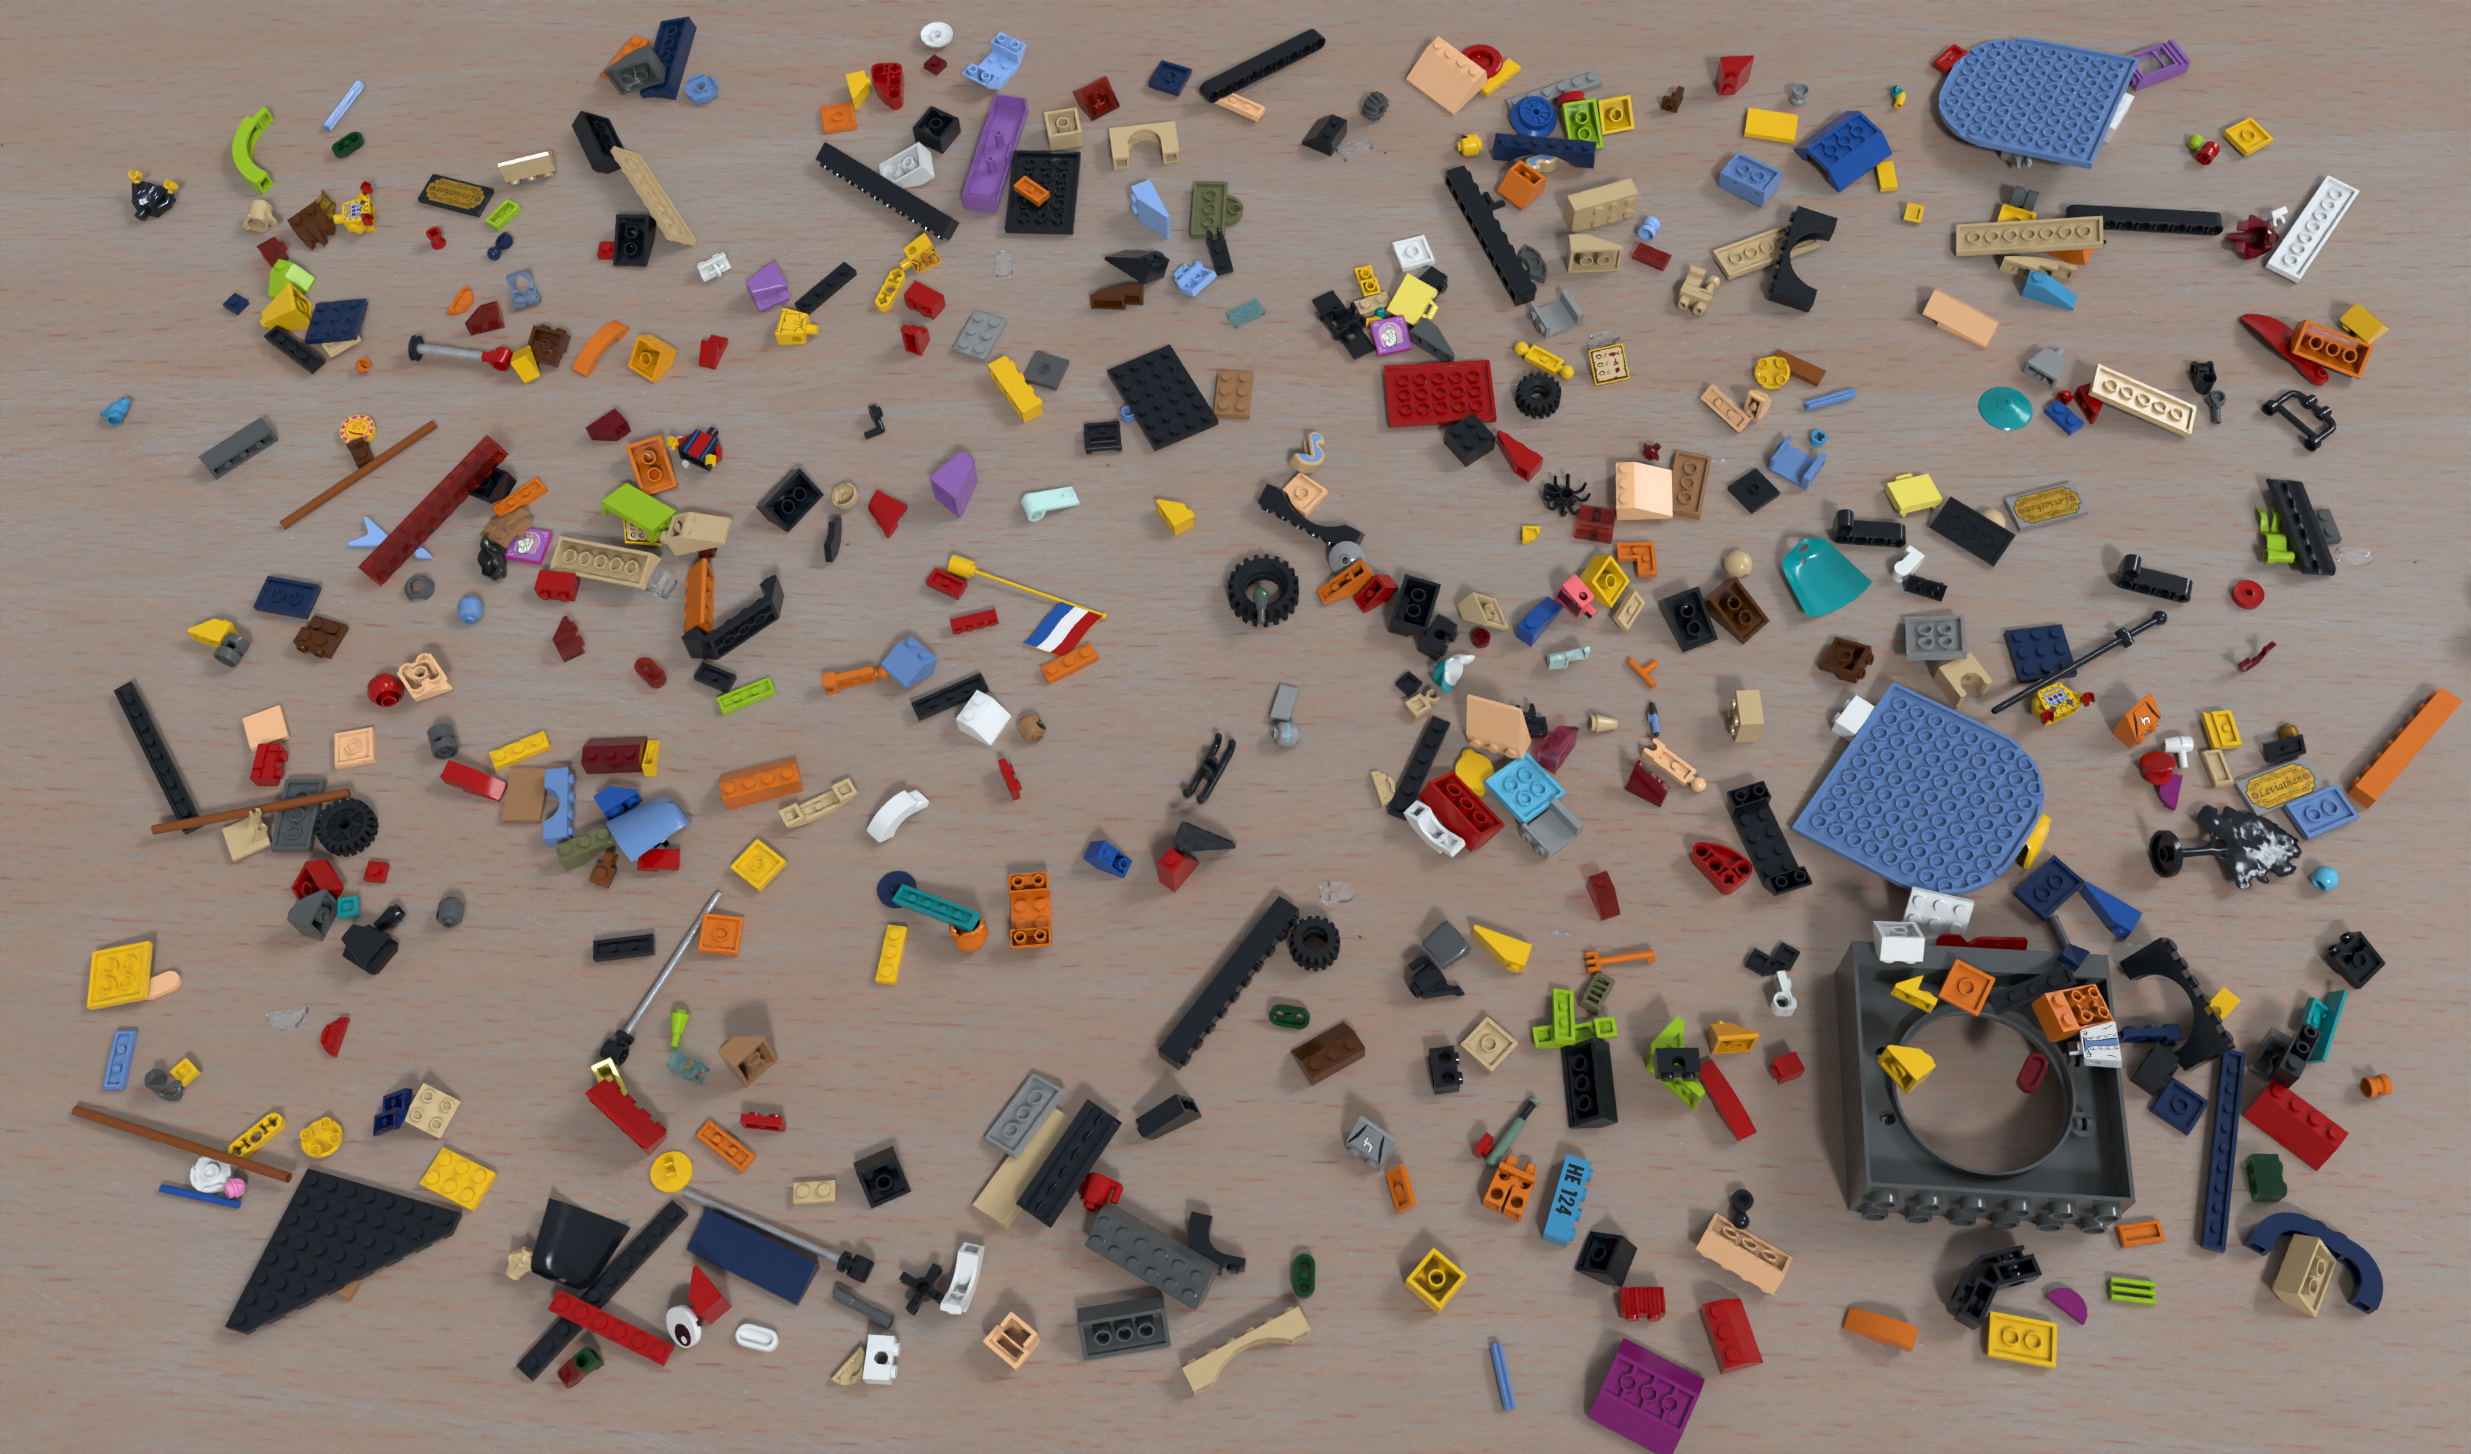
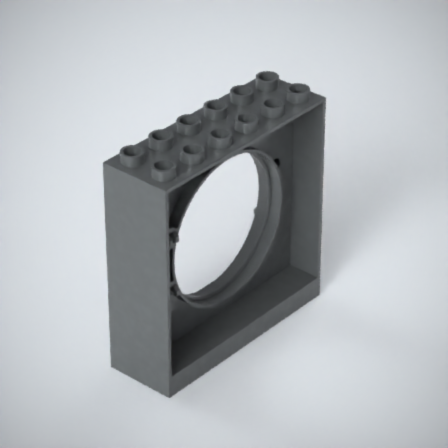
[1835,941,2136,1234]

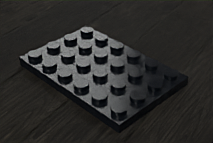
[1005,150,1081,235]
[1107,345,1218,451]

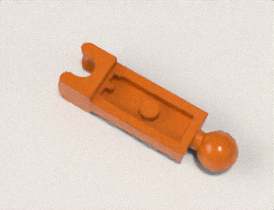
[821,666,891,695]

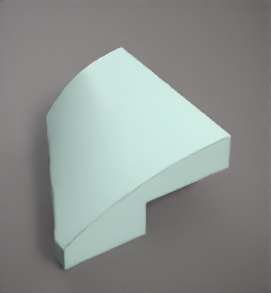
[1546,646,1590,670]

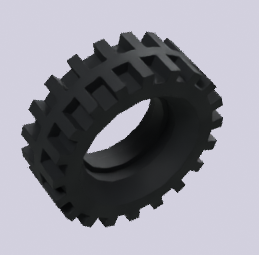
[1228,554,1299,627]

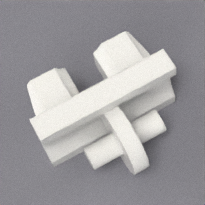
[696,252,731,282]

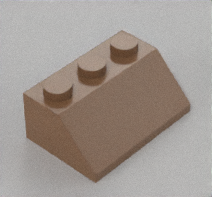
[718,1036,778,1087]

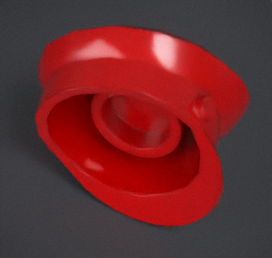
[1557,91,1586,108]
[2139,751,2176,786]

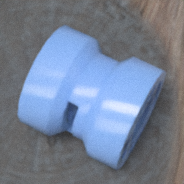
[1638,216,1660,241]

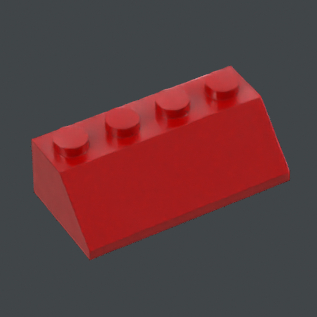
[1419,771,1505,852]
[585,1079,667,1156]
[2243,1079,2349,1171]

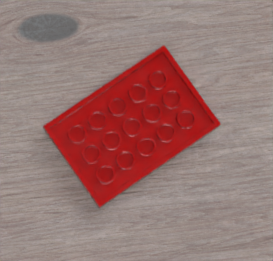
[1384,360,1497,428]

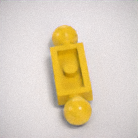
[1514,341,1574,379]

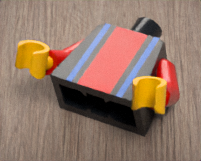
[666,427,722,472]

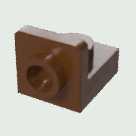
[1661,86,1685,113]
[346,437,374,469]

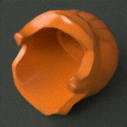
[949,917,988,953]

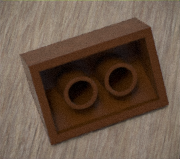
[1291,1022,1365,1086]

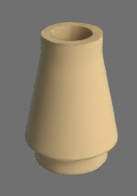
[1588,714,1618,733]

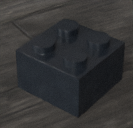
[913,106,961,154]
[1444,413,1496,467]

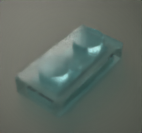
[1226,299,1265,329]

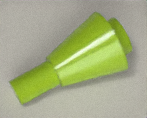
[670,1009,690,1048]

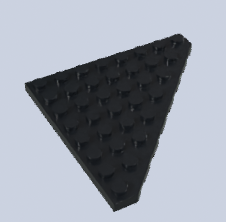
[225,1168,463,1335]

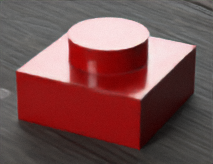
[597,242,614,260]
[363,861,390,883]
[1473,1132,1493,1159]

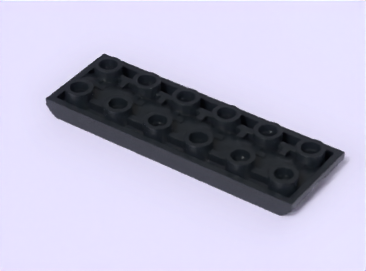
[2266,479,2336,576]
[1016,1099,1122,1228]

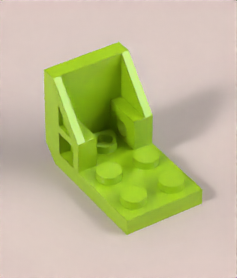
[1645,1016,1706,1111]

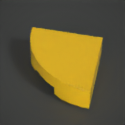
[1522,525,1541,544]

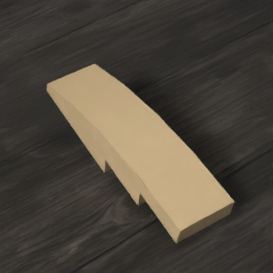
[1999,256,2078,282]

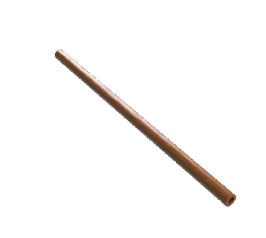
[72,1105,292,1183]

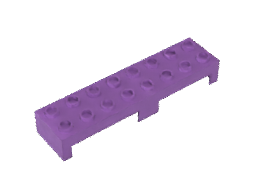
[961,94,1029,213]

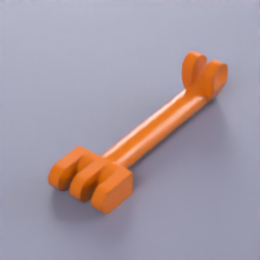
[1584,949,1655,974]

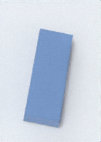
[102,1030,138,1091]

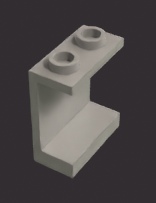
[1528,289,1584,339]
[1520,797,1584,860]

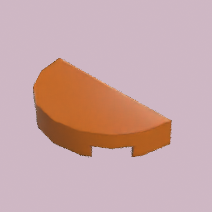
[447,285,474,315]

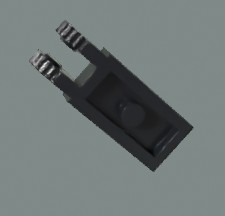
[1207,228,1234,276]

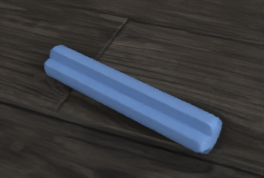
[1804,388,1856,411]
[1490,1343,1516,1410]

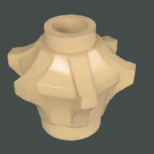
[504,1246,533,1280]

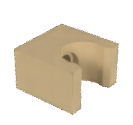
[1933,652,1993,709]

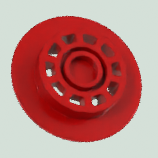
[1461,44,1503,79]

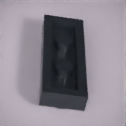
[593,934,655,962]

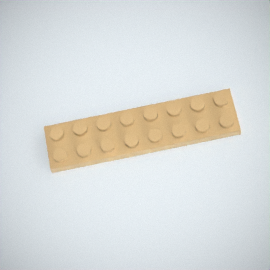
[610,146,697,246]
[1956,216,2104,256]

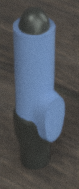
[1647,702,1660,737]

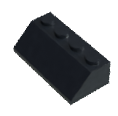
[571,111,624,174]
[1561,1037,1618,1129]

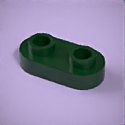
[332,132,364,158]
[1269,1004,1310,1029]
[1293,1254,1315,1299]

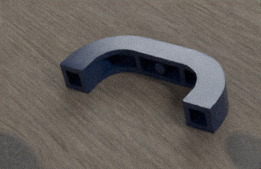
[2243,1212,2383,1315]

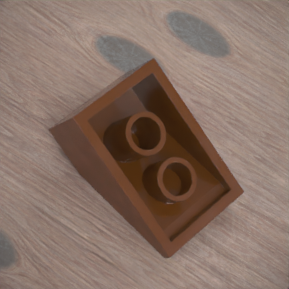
[1704,577,1770,644]

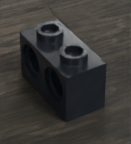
[1428,1046,1463,1095]

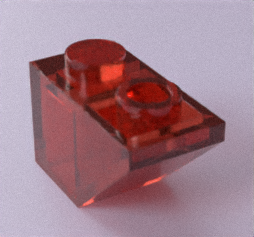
[552,616,585,663]

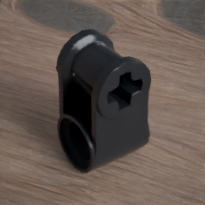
[2190,361,2217,395]

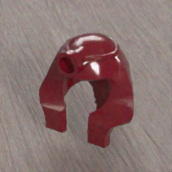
[2225,214,2281,260]

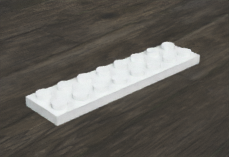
[2266,175,2360,283]

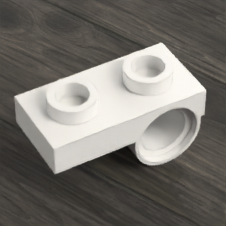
[1770,970,1797,1017]

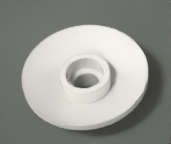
[921,22,953,47]

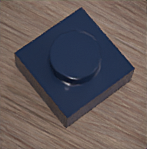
[223,293,249,315]

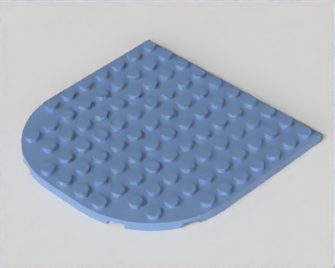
[1938,38,2139,169]
[1792,682,2044,896]

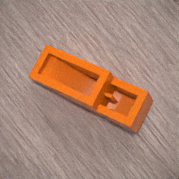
[1843,1307,1919,1352]

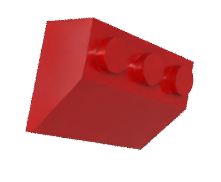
[1699,1299,1763,1374]

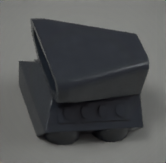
[341,924,399,975]

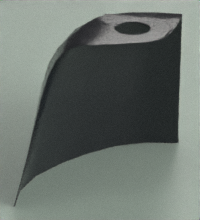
[531,1198,630,1290]

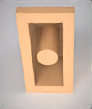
[1743,390,1772,423]

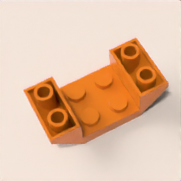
[1008,871,1052,950]

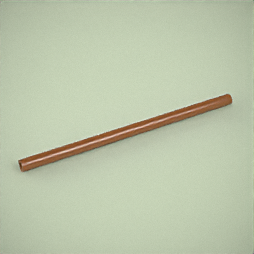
[280,421,437,529]
[151,788,351,835]

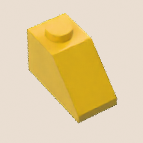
[845,70,872,109]
[1156,499,1195,536]
[187,618,238,648]

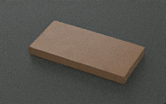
[1672,450,1712,520]

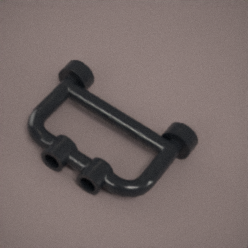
[2262,390,2337,452]

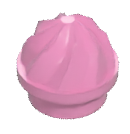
[223,1178,246,1199]

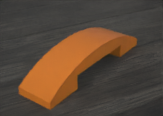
[572,320,630,378]

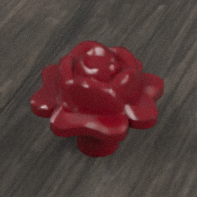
[1643,442,1662,461]

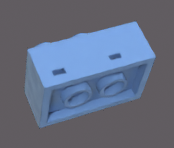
[1718,151,1783,208]

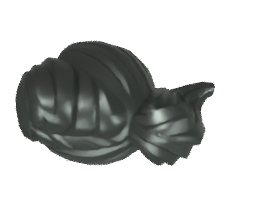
[477,535,507,581]

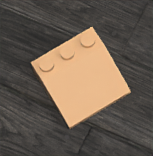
[1616,462,1673,521]
[1466,694,1531,759]

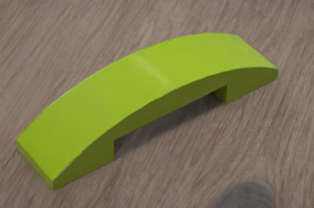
[1532,1016,1618,1049]

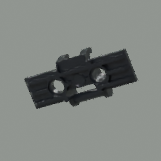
[1312,290,1376,360]

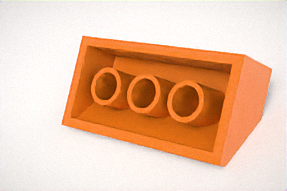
[2291,319,2374,379]
[683,558,715,636]
[719,756,804,810]

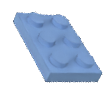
[2283,784,2359,841]

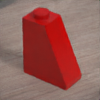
[1157,848,1199,892]

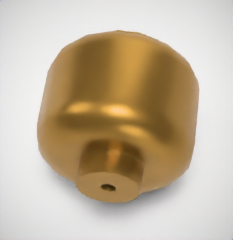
[2277,723,2299,738]

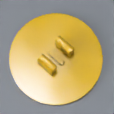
[650,1151,693,1193]

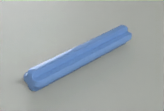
[323,80,364,131]

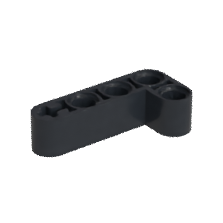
[1833,509,1906,548]
[2116,554,2193,603]

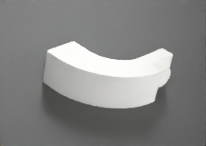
[940,1242,985,1315]

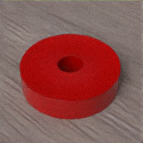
[2231,580,2265,609]

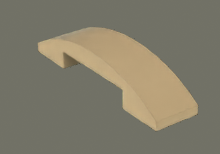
[778,778,858,828]

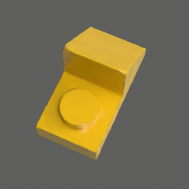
[1890,975,1938,1013]

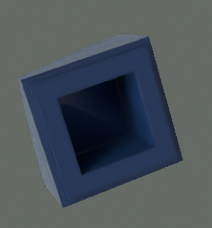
[2057,944,2090,972]

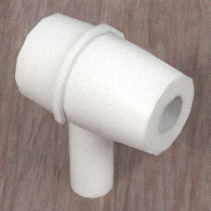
[2162,735,2194,769]

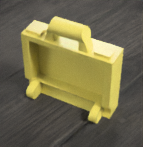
[1387,273,1439,326]
[1885,473,1943,517]

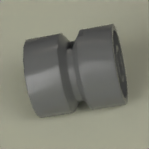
[2008,186,2039,212]
[213,632,250,668]
[427,724,458,760]

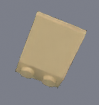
[1566,234,1623,273]

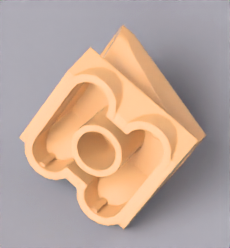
[397,653,454,702]

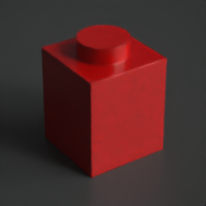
[1769,1051,1805,1085]

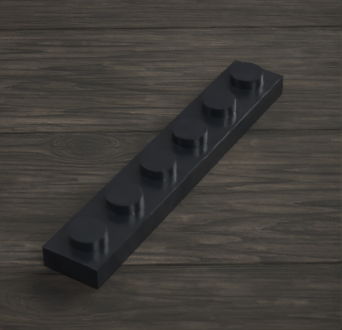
[1388,716,1450,821]

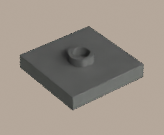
[1024,351,1070,391]

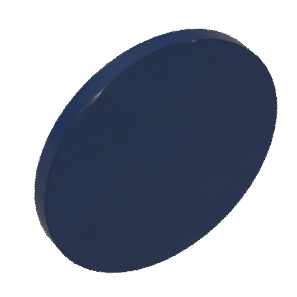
[877,871,917,908]

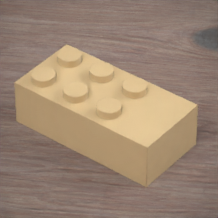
[1564,178,1639,233]

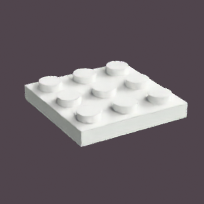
[1902,886,1974,945]

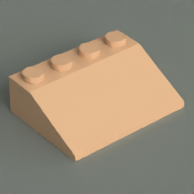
[1406,36,1488,116]

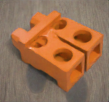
[1482,1155,1537,1222]

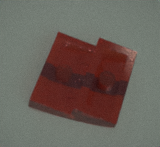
[1575,505,1616,544]

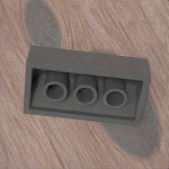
[1077,1295,1171,1361]

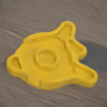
[1455,749,1494,797]

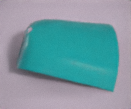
[1783,538,1872,617]

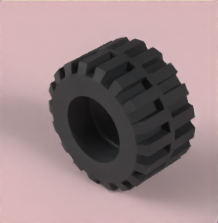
[1289,916,1340,971]

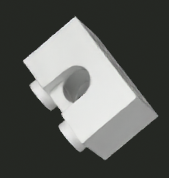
[863,1335,900,1385]

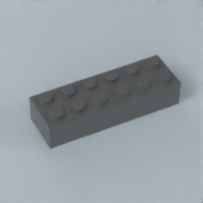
[1084,1202,1220,1310]

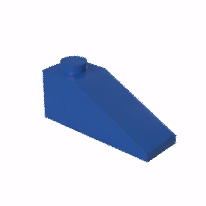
[1516,597,1563,647]
[2079,881,2142,939]

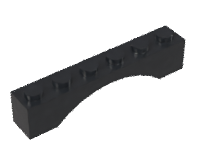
[1258,483,1365,547]

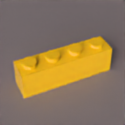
[987,355,1043,423]

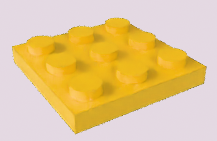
[87,941,153,1010]

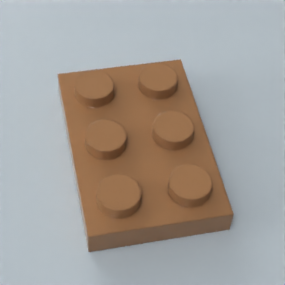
[1214,370,1254,419]

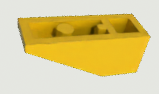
[1472,925,1532,973]

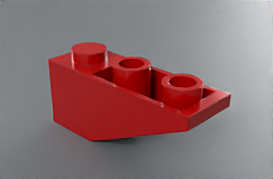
[1496,430,1543,482]

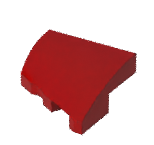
[868,490,908,538]

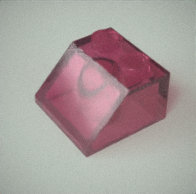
[1535,726,1579,775]

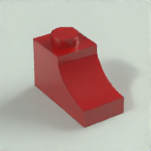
[901,324,930,356]

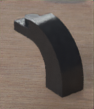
[1188,1211,1246,1276]

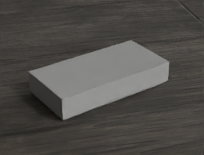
[1270,684,1299,722]

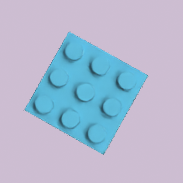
[1483,752,1566,825]

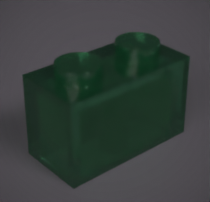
[2245,1154,2287,1202]

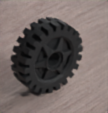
[315,798,378,857]

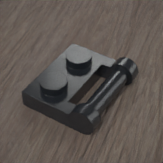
[1084,421,1122,454]

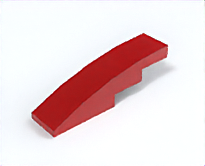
[1698,1060,1757,1141]

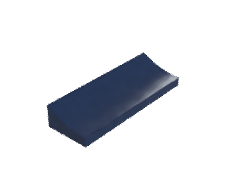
[639,16,697,100]
[686,1208,819,1306]

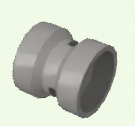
[1790,83,1809,107]

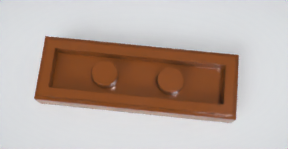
[1773,349,1826,387]

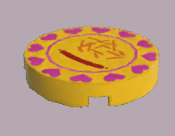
[339,415,377,444]

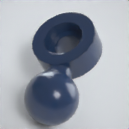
[487,232,513,261]

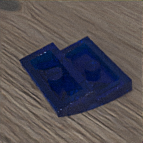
[373,1088,413,1137]

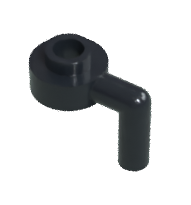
[864,404,885,439]

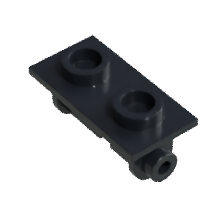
[1904,574,1947,601]

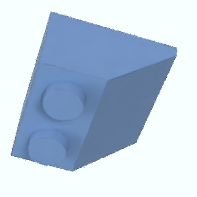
[880,636,937,689]

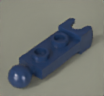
[2117,1024,2182,1046]

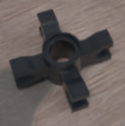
[899,1263,945,1316]

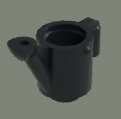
[1408,956,1465,1000]

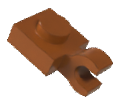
[589,851,618,889]

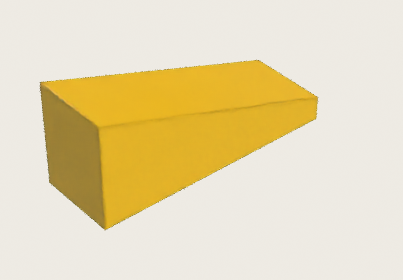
[641,740,660,777]

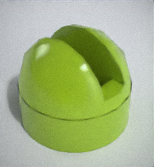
[2188,135,2203,150]

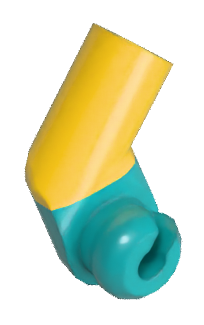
[1891,85,1906,109]
[1365,307,1386,327]

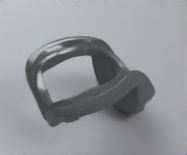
[145,1068,182,1101]

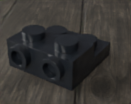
[2324,931,2386,989]

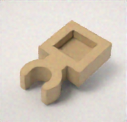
[1405,689,1440,720]

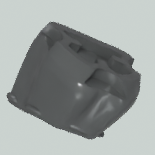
[1422,921,1472,969]

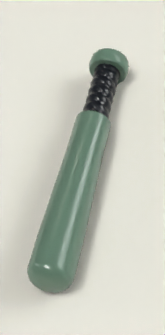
[1485,1096,1540,1167]

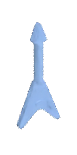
[348,516,432,559]

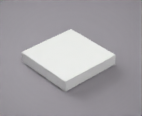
[1391,235,1435,272]

